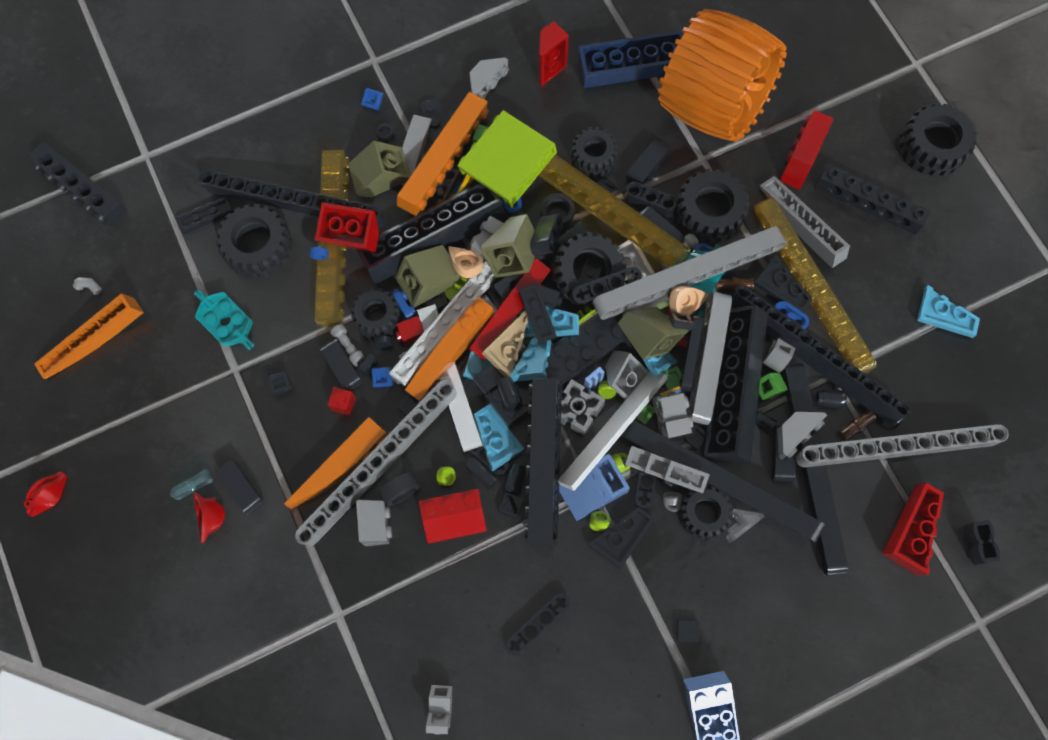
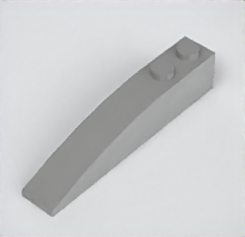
[760,176,850,268]

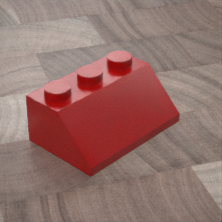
[539,22,569,87]
[315,203,379,252]
[419,489,487,544]

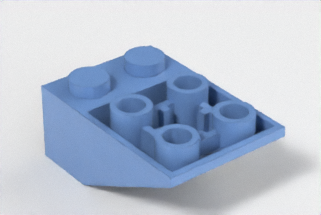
[559,454,630,521]
[683,671,740,740]

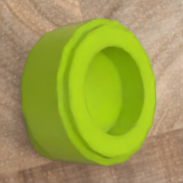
[597,380,616,400]
[611,452,630,473]
[436,466,456,486]
[589,511,611,532]

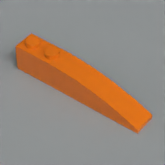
[34,293,144,379]
[405,297,494,402]
[284,417,388,509]

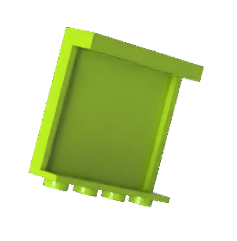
[458,110,557,208]

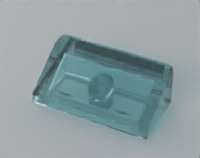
[170,469,213,500]

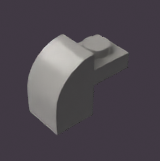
[762,338,795,373]
[426,685,452,735]

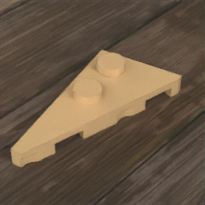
[482,310,529,377]

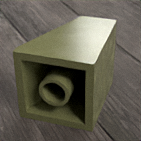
[348,141,410,198]
[480,214,536,278]
[395,245,460,308]
[618,307,689,360]

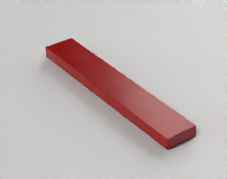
[469,258,551,360]

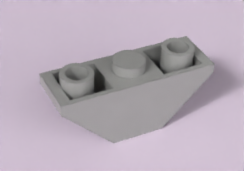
[470,58,509,99]
[778,412,827,460]

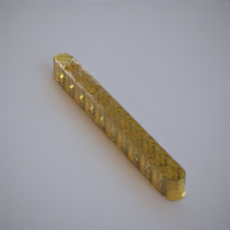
[754,197,877,373]

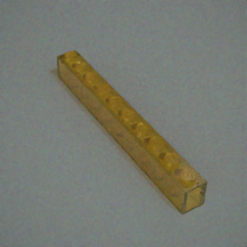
[315,150,350,327]
[539,154,691,268]

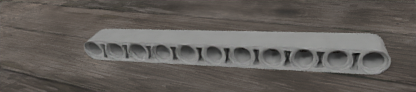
[592,226,787,320]
[295,380,457,546]
[796,424,1009,467]

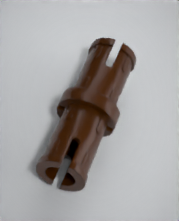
[715,277,754,292]
[837,410,876,442]

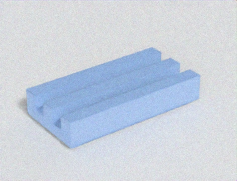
[584,367,604,394]

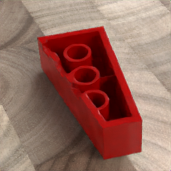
[780,110,834,189]
[882,483,944,575]

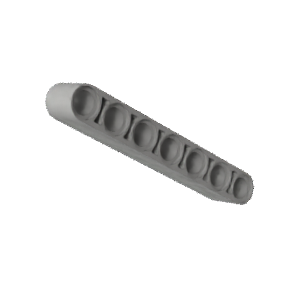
[687,291,732,425]

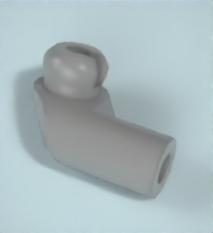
[73,277,102,295]

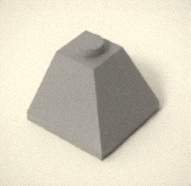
[605,350,649,400]

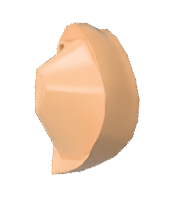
[448,246,484,278]
[669,286,709,315]

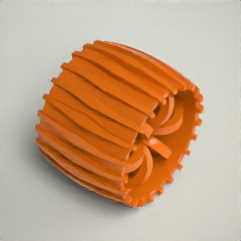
[658,9,787,142]

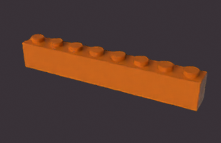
[397,92,489,216]

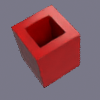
[395,316,424,347]
[328,387,356,416]

